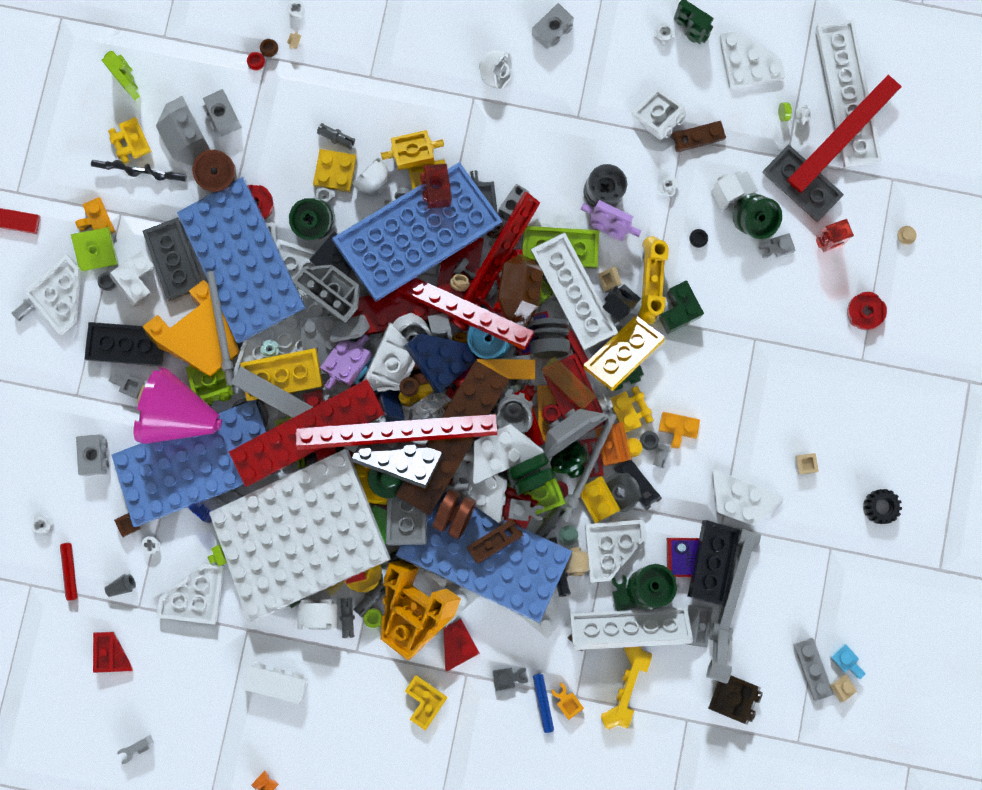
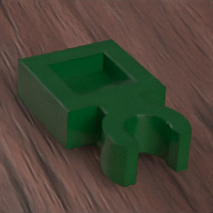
[612,575,636,611]

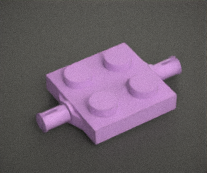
[580,200,642,241]
[320,334,373,391]

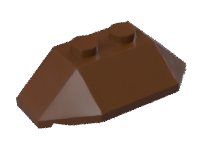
[497,254,543,328]

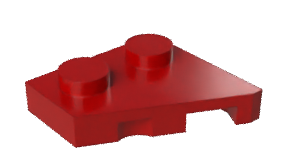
[444,619,480,672]
[93,632,133,673]

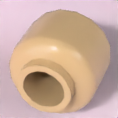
[564,547,589,576]

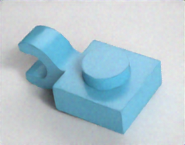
[830,644,866,679]

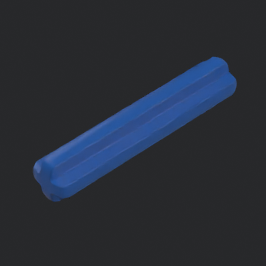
[533,674,554,733]

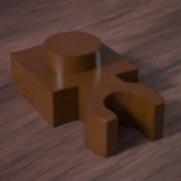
[114,513,149,538]

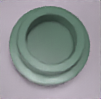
[559,525,578,545]

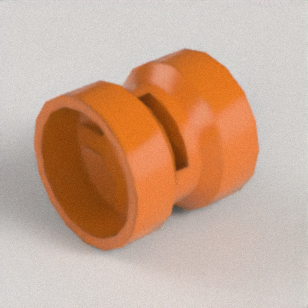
[251,771,279,790]

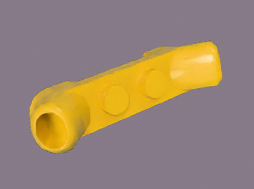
[637,236,669,324]
[600,646,652,730]

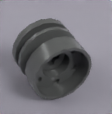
[583,164,628,207]
[529,318,570,359]

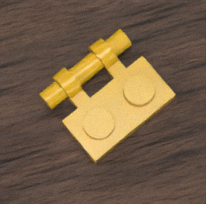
[108,117,152,165]
[399,383,436,407]
[610,386,654,433]

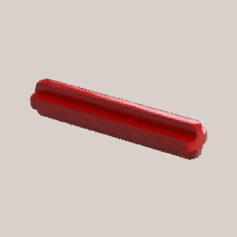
[60,543,78,601]

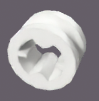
[287,0,305,19]
[141,536,161,554]

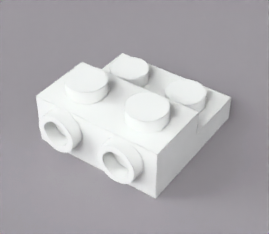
[632,88,686,140]

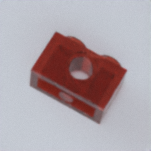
[420,164,452,209]
[816,218,854,253]

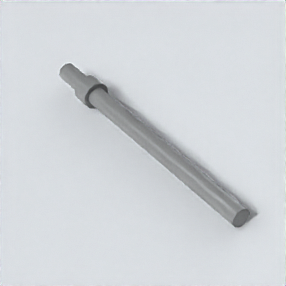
[206,271,234,386]
[562,413,617,521]

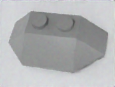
[156,96,211,166]
[292,265,360,323]
[543,408,609,459]

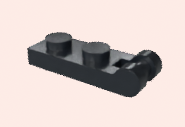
[613,460,662,510]

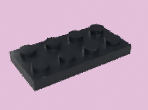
[84,322,164,366]
[687,520,740,606]

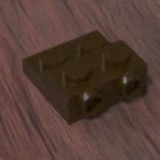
[708,675,763,725]

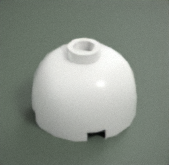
[479,50,513,89]
[352,157,389,194]

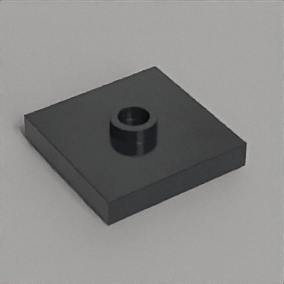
[309,231,352,275]

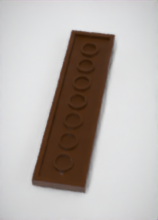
[396,360,510,516]

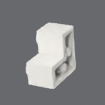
[711,171,758,212]
[110,251,154,307]

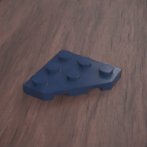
[404,334,477,394]

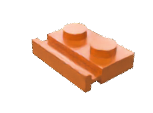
[595,422,632,466]

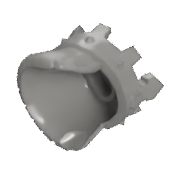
[496,389,533,434]

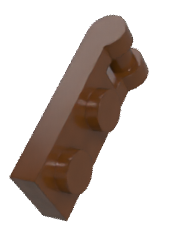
[671,120,726,152]
[467,519,524,565]

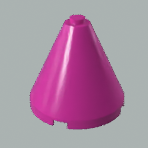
[133,367,222,444]

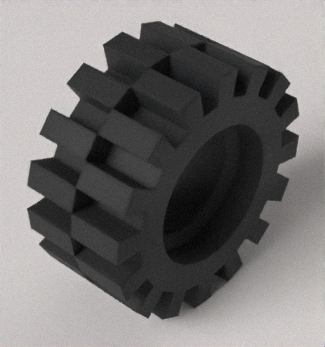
[863,489,902,524]

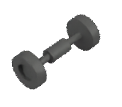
[452,257,499,301]

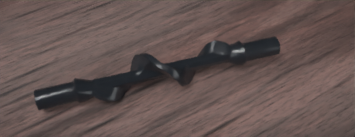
[91,159,187,182]

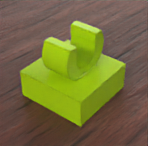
[207,544,227,566]

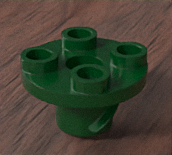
[550,441,587,478]
[367,469,404,499]

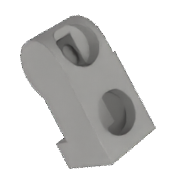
[498,184,530,221]

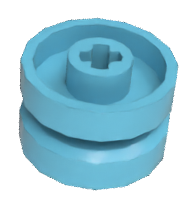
[467,326,512,359]

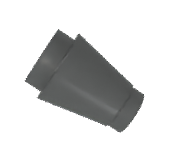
[104,574,136,597]

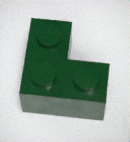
[659,280,704,334]

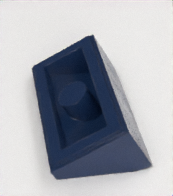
[377,390,405,422]

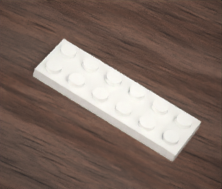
[531,233,618,351]
[570,607,693,650]

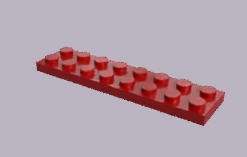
[229,379,386,487]

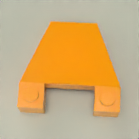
[142,280,240,377]
[380,559,461,660]

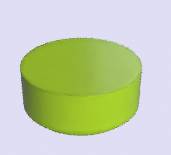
[778,102,792,122]
[363,608,383,628]

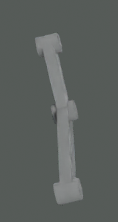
[706,529,761,684]

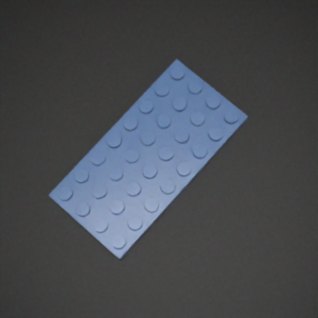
[332,162,503,302]
[177,177,306,343]
[111,400,281,527]
[396,493,572,623]

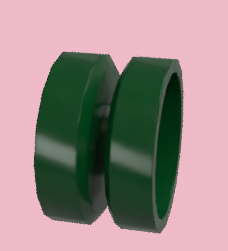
[732,193,783,240]
[289,198,335,240]
[506,452,557,496]
[627,564,677,610]

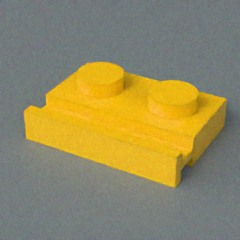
[580,476,620,523]

